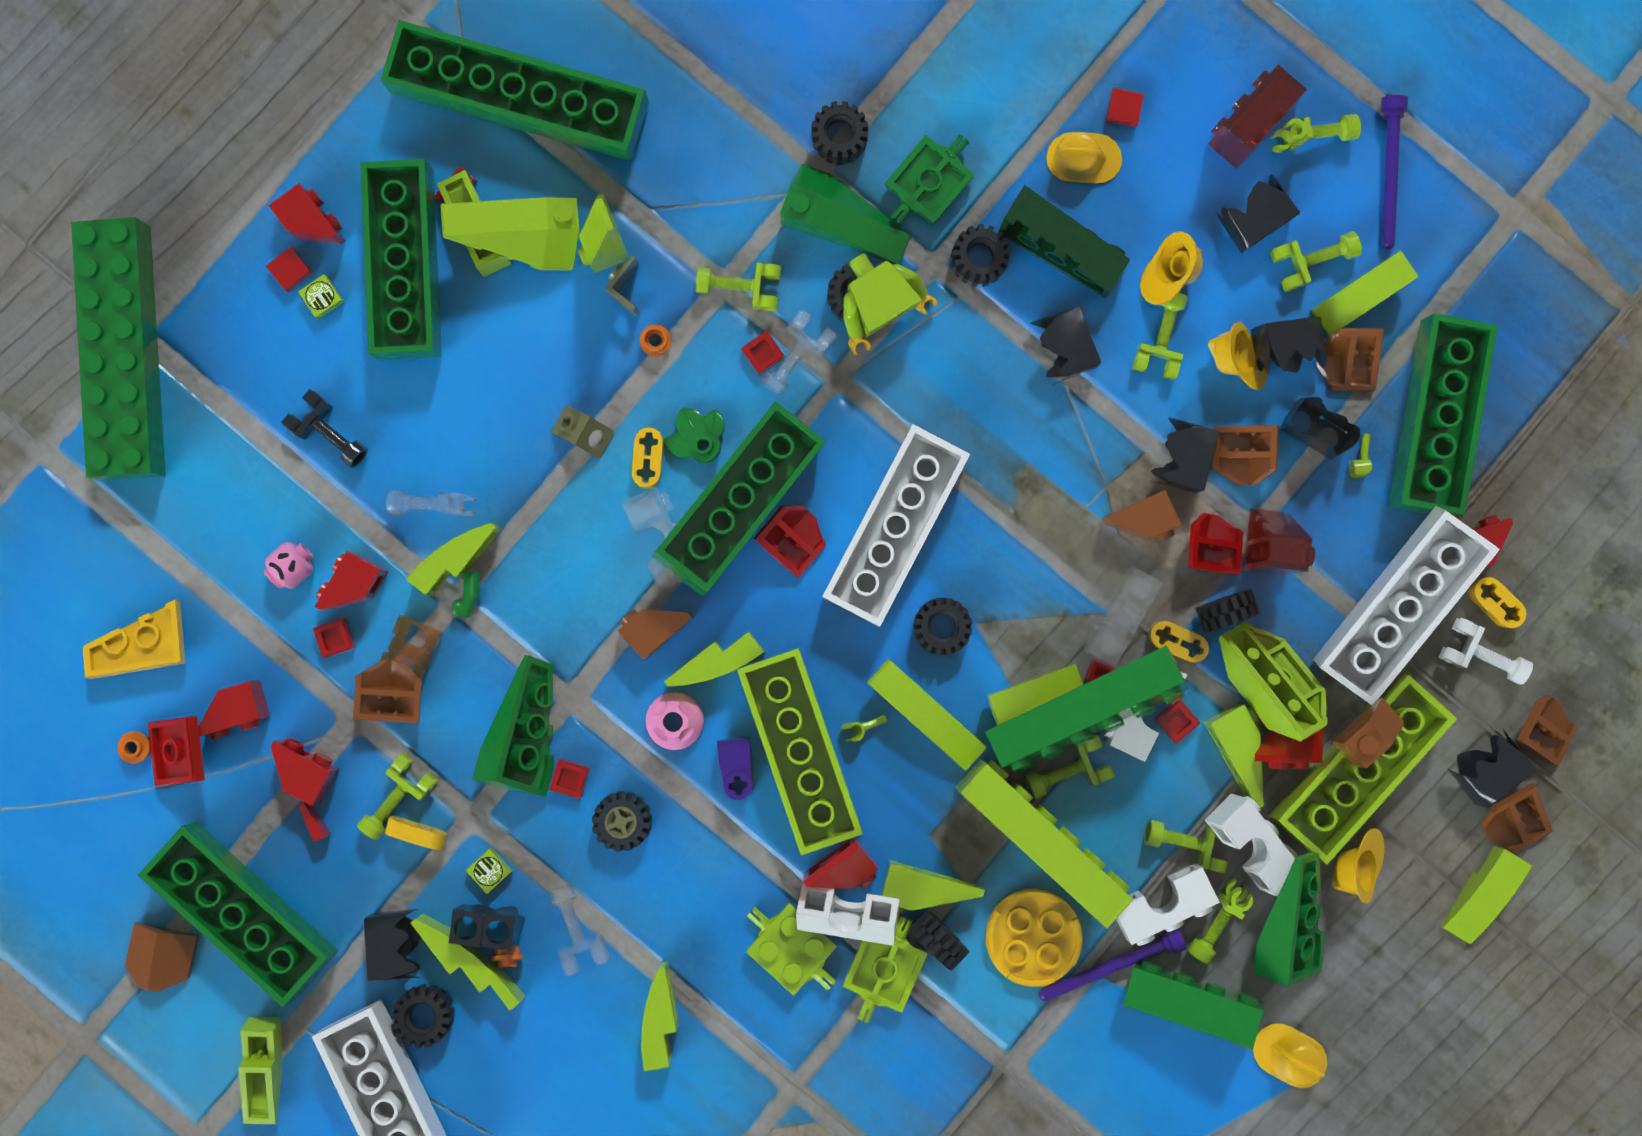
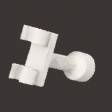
[1438,618,1533,685]

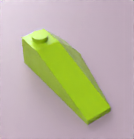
[577,193,629,273]
[440,197,580,271]

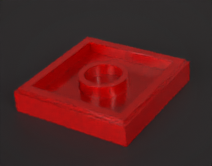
[148,716,205,786]

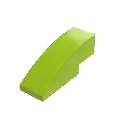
[436,170,512,278]
[1310,250,1419,337]
[406,523,502,596]
[664,632,765,687]
[986,663,1083,726]
[1441,846,1532,944]
[641,961,679,1072]
[238,1017,282,1124]

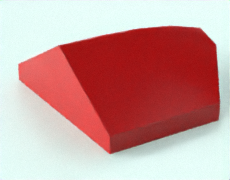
[754,505,826,578]
[1188,513,1244,575]

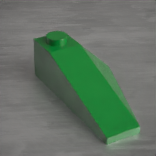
[780,164,910,265]
[472,655,554,797]
[1253,852,1325,986]

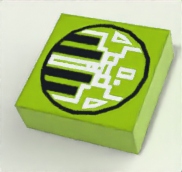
[298,274,345,320]
[465,847,513,894]

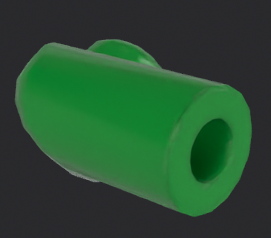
[452,571,481,619]

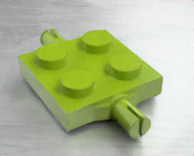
[746,902,837,996]
[842,915,928,1023]

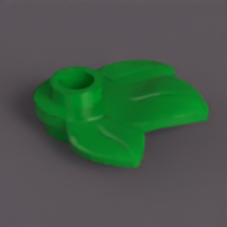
[664,408,725,463]

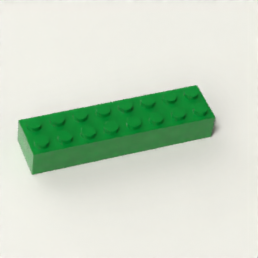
[380,20,649,162]
[71,217,166,481]

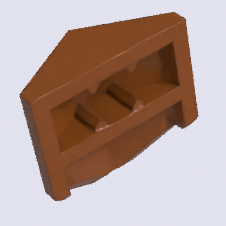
[1316,328,1384,391]
[1212,425,1279,485]
[353,660,422,724]
[1517,694,1577,767]
[1481,783,1553,853]
[125,922,199,992]

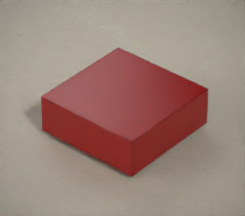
[1105,88,1144,128]
[266,246,313,293]
[741,330,785,376]
[313,618,356,658]
[1154,700,1200,744]
[549,758,590,799]

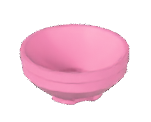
[646,692,704,750]

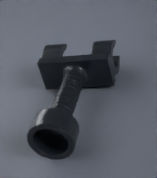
[281,389,368,468]

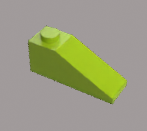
[1203,703,1264,808]
[880,860,985,913]

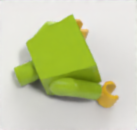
[843,253,938,355]

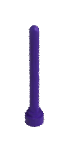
[1381,95,1408,250]
[1038,928,1187,1001]

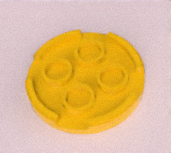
[985,888,1083,987]

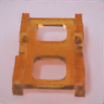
[380,615,443,680]

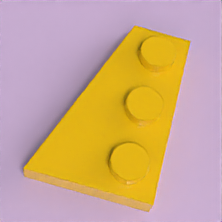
[83,599,186,679]

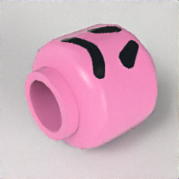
[264,542,314,589]

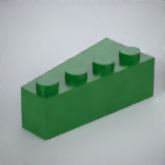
[1123,961,1264,1049]

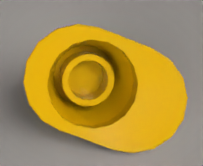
[1046,132,1122,184]
[1140,232,1203,305]
[1208,321,1268,390]
[1332,828,1385,903]
[1253,1023,1327,1088]

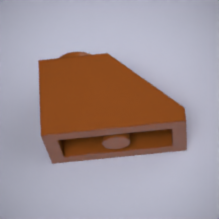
[1101,490,1181,542]
[618,609,694,660]
[1332,698,1405,769]

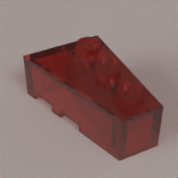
[1208,64,1307,169]
[1243,508,1315,576]

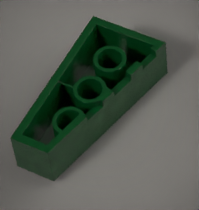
[999,185,1130,298]

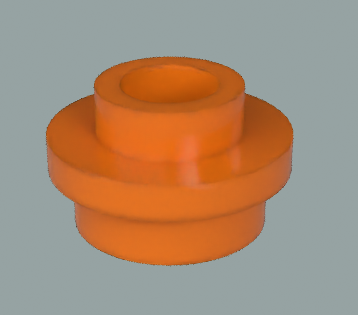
[639,324,672,357]
[117,731,151,764]
[491,946,524,968]

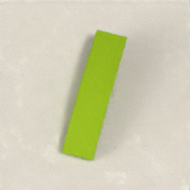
[867,659,987,771]
[410,914,525,1011]

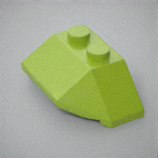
[1219,622,1328,742]

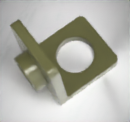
[605,256,640,317]
[551,405,614,458]

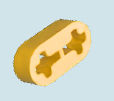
[632,427,664,489]
[1468,577,1527,628]
[1148,621,1209,663]
[384,816,448,850]

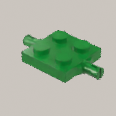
[885,134,974,226]

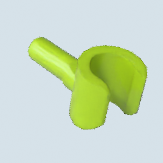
[1349,434,1372,478]
[840,715,887,742]

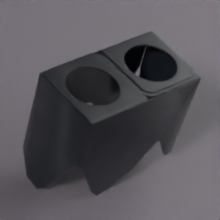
[1215,174,1300,253]
[1030,306,1101,385]
[1250,316,1327,374]
[1280,397,1360,459]
[1151,417,1220,493]
[1448,729,1536,808]
[449,904,525,951]
[364,909,421,981]

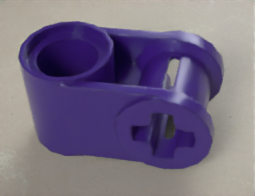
[717,737,754,800]

